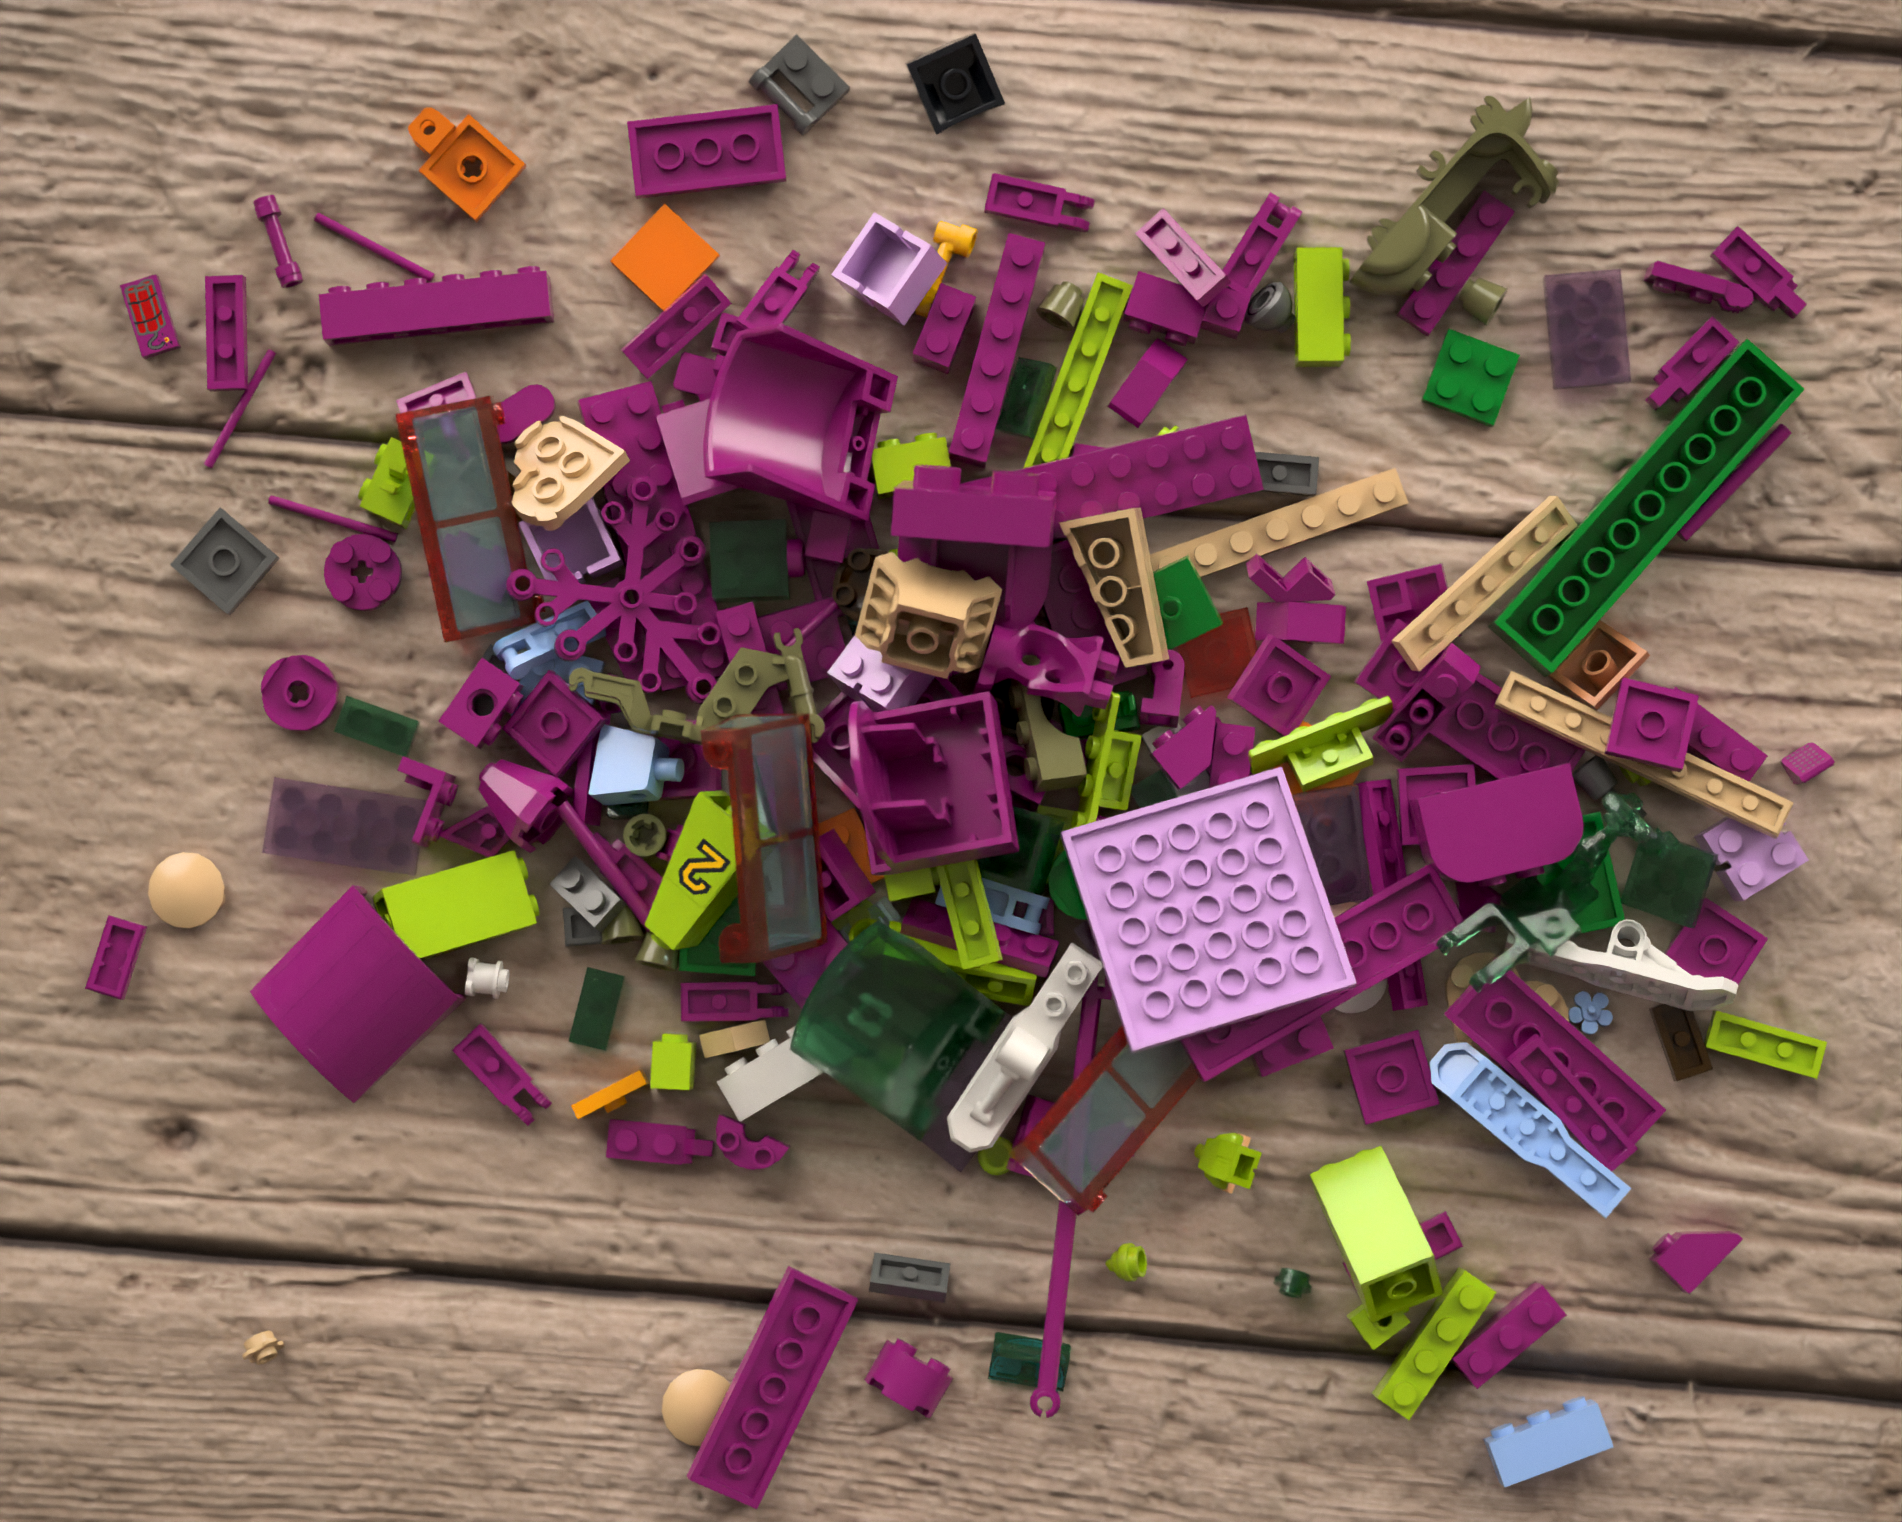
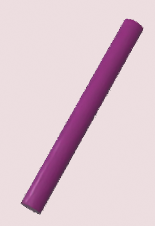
[1677,424,1792,542]
[555,800,650,932]

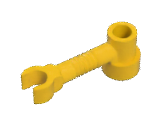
[915,221,978,318]

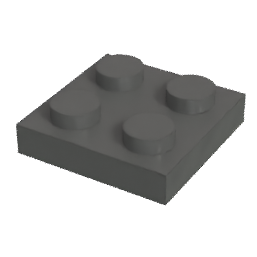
[170,507,280,615]

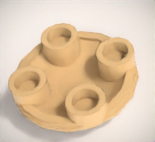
[148,852,225,928]
[662,1369,731,1446]

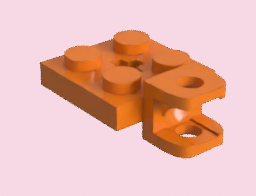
[408,107,527,223]

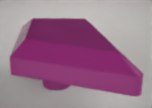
[440,806,510,857]
[1455,881,1502,933]

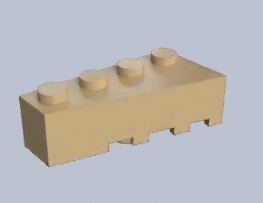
[1059,508,1169,668]

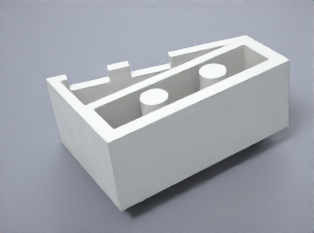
[717,1014,856,1122]

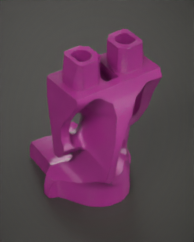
[972,624,1120,716]

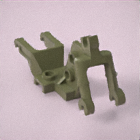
[569,628,825,750]

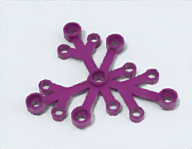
[506,475,721,704]

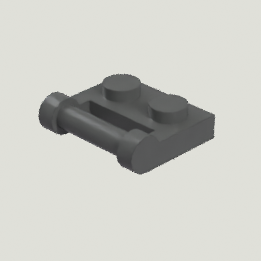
[749,34,850,135]

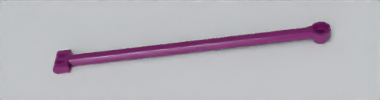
[1030,973,1112,1418]

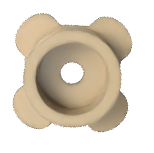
[242,1331,284,1365]

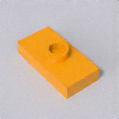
[571,1069,649,1119]

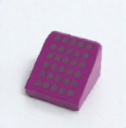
[1781,742,1835,785]

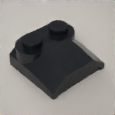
[905,33,1005,135]

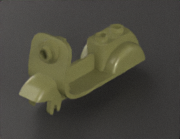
[1349,96,1559,296]

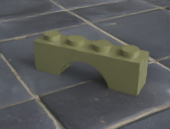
[1008,631,1087,793]

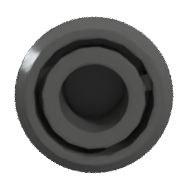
[1245,282,1296,333]

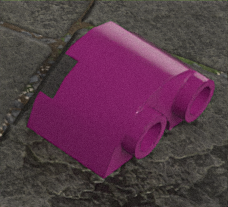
[716,1113,791,1170]
[864,1338,953,1418]

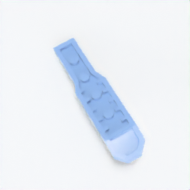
[1430,1042,1631,1219]

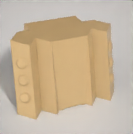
[855,552,1002,679]

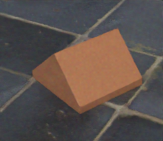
[1548,620,1650,711]

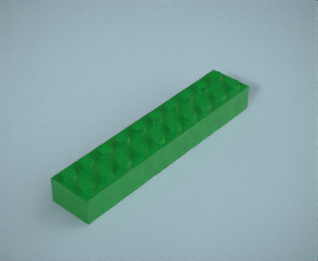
[1488,339,1805,677]

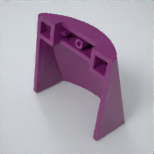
[703,323,898,522]
[250,885,467,1103]

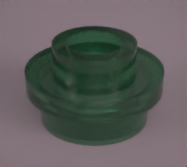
[1273,1268,1312,1298]

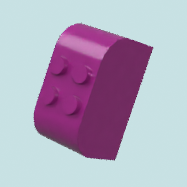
[1409,763,1583,887]

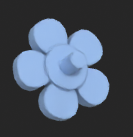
[1569,991,1613,1035]

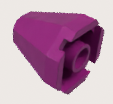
[478,759,574,853]

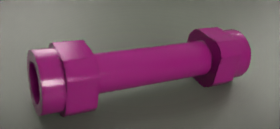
[253,195,303,288]

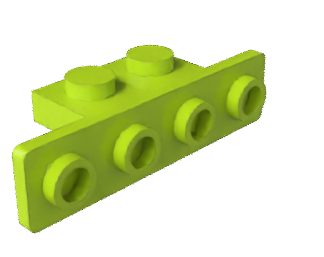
[1070,691,1142,829]
[1248,696,1393,792]

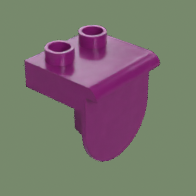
[891,465,1057,641]
[849,691,1019,875]

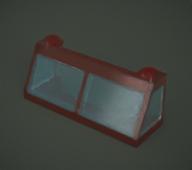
[395,395,546,643]
[701,713,828,963]
[1009,1025,1199,1216]

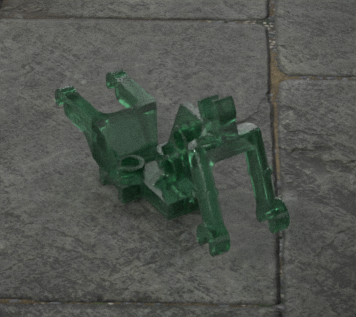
[1436,792,1679,993]

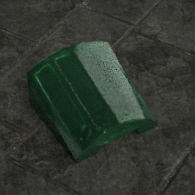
[789,920,1006,1141]

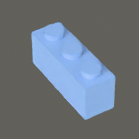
[1483,1396,1614,1487]

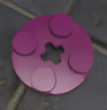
[324,534,402,611]
[261,655,339,731]

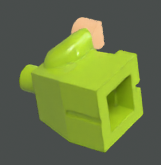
[1194,1133,1262,1193]

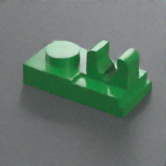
[1057,690,1140,740]

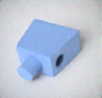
[589,725,684,805]

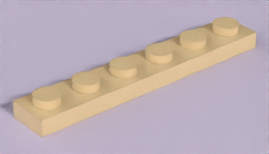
[1392,496,1578,671]

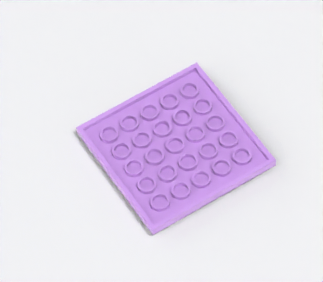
[1060,767,1357,1054]

